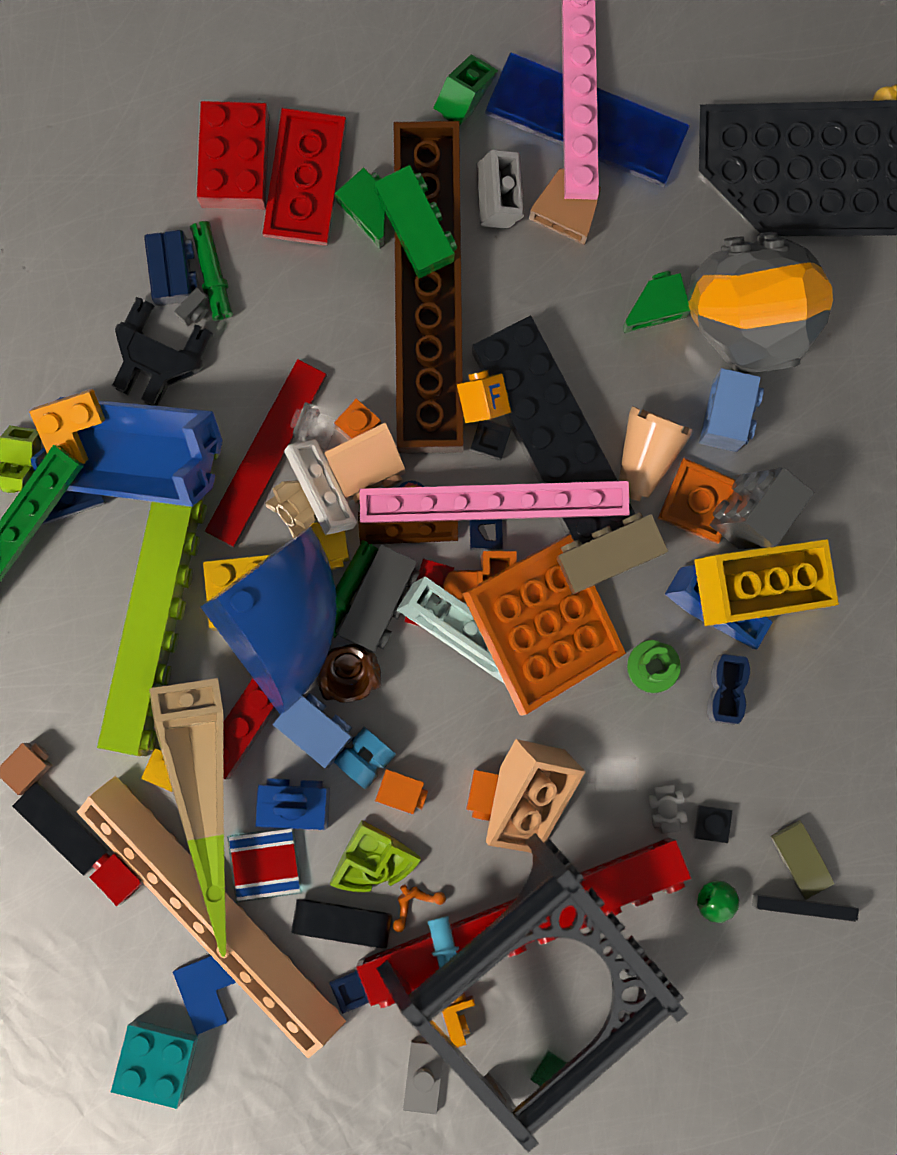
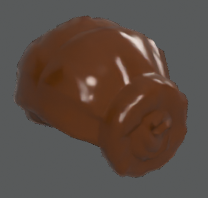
[316,644,382,703]

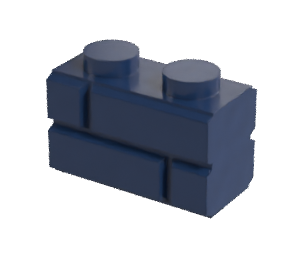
[144,230,199,306]

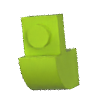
[0,425,41,493]

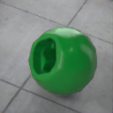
[697,880,739,923]

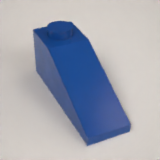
[665,565,772,649]

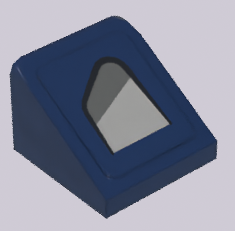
[469,519,503,551]

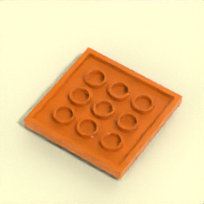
[462,534,626,715]

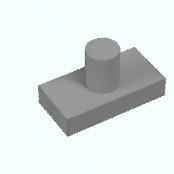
[403,1040,443,1115]

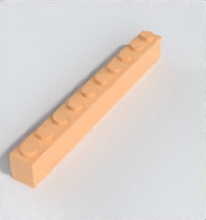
[77,776,346,1058]

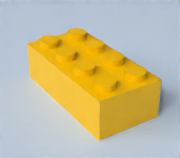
[694,539,839,626]

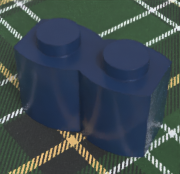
[707,654,750,725]

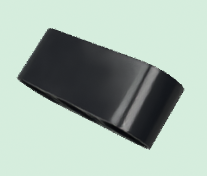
[291,899,392,948]

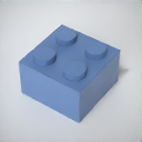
[699,368,764,452]
[272,693,354,768]

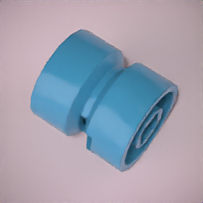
[334,727,396,790]

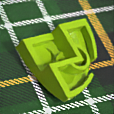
[330,820,421,892]

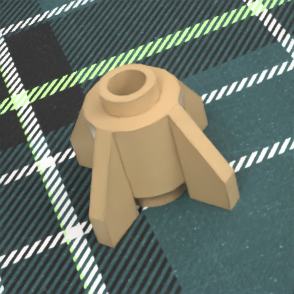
[265,480,317,538]

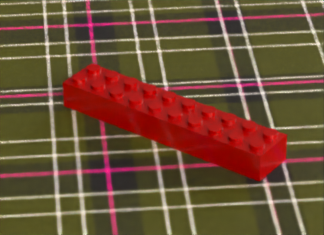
[356,837,691,1008]

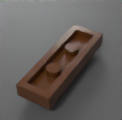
[358,512,458,544]

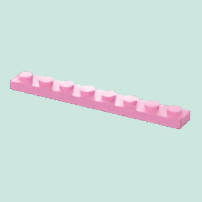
[561,0,599,200]
[359,481,629,523]

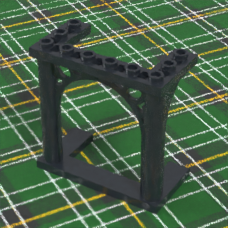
[377,833,688,1153]

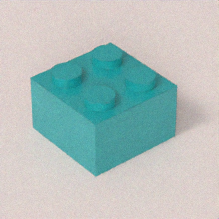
[111,1020,199,1109]

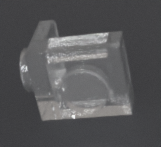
[291,402,337,450]

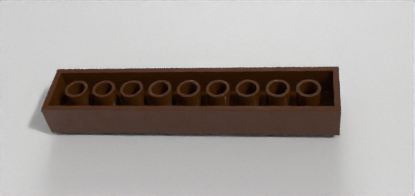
[393,121,463,453]

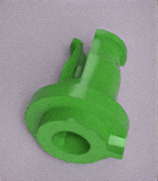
[627,640,681,693]

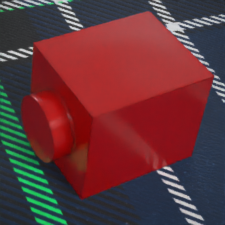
[89,853,144,906]

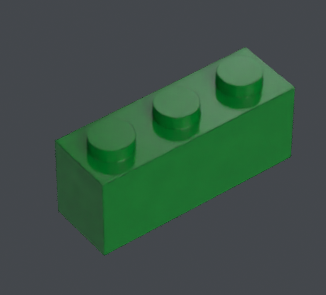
[374,165,457,279]

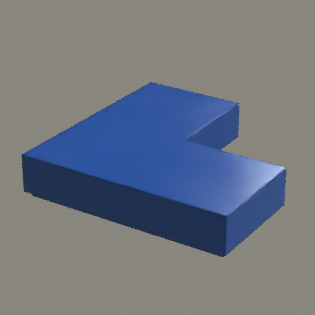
[173,956,237,1035]

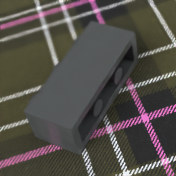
[338,544,420,653]

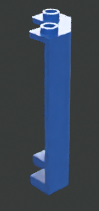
[31,397,223,507]

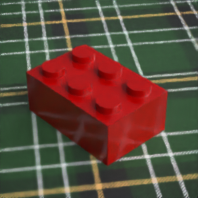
[197,101,270,210]

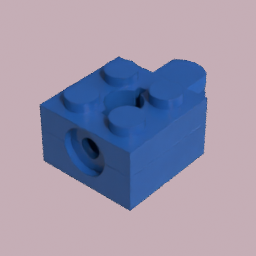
[256,778,330,830]

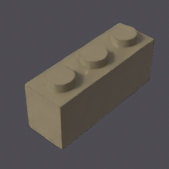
[556,512,668,595]

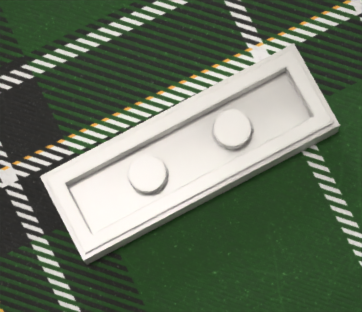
[284,439,357,535]

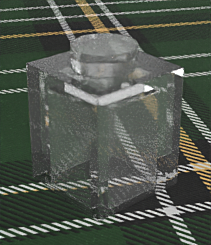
[588,757,637,791]

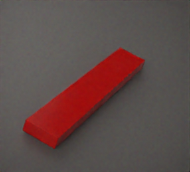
[205,359,327,548]

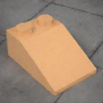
[324,422,406,503]
[486,739,586,853]

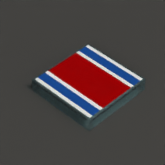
[227,828,303,903]

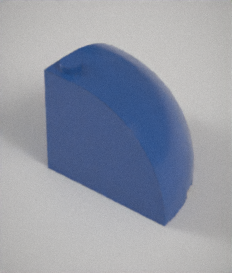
[200,526,337,715]

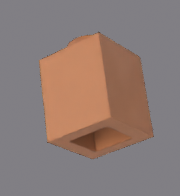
[0,742,53,795]

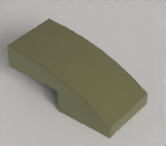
[771,820,835,900]

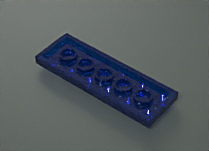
[485,52,690,187]

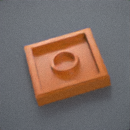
[657,458,736,544]

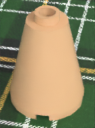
[619,406,693,501]

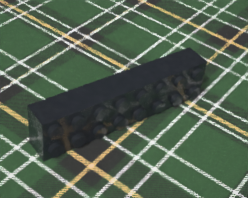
[472,315,635,545]

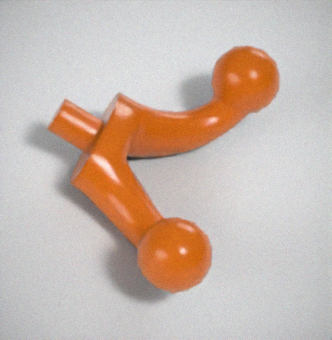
[393,884,446,932]

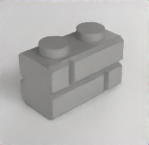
[476,150,524,228]

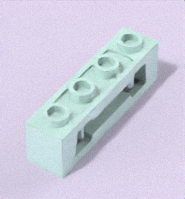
[397,577,505,684]

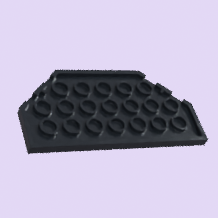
[699,100,897,236]

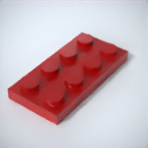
[262,108,346,246]

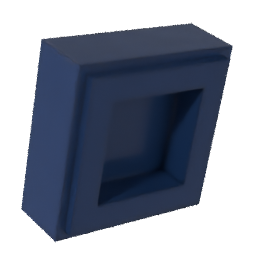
[329,970,369,1014]

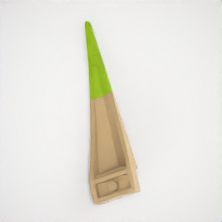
[149,678,226,957]

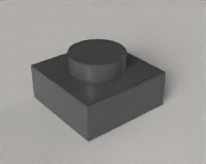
[174,288,210,327]

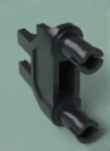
[112,297,213,406]

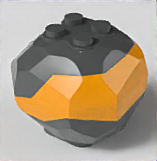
[687,232,833,374]

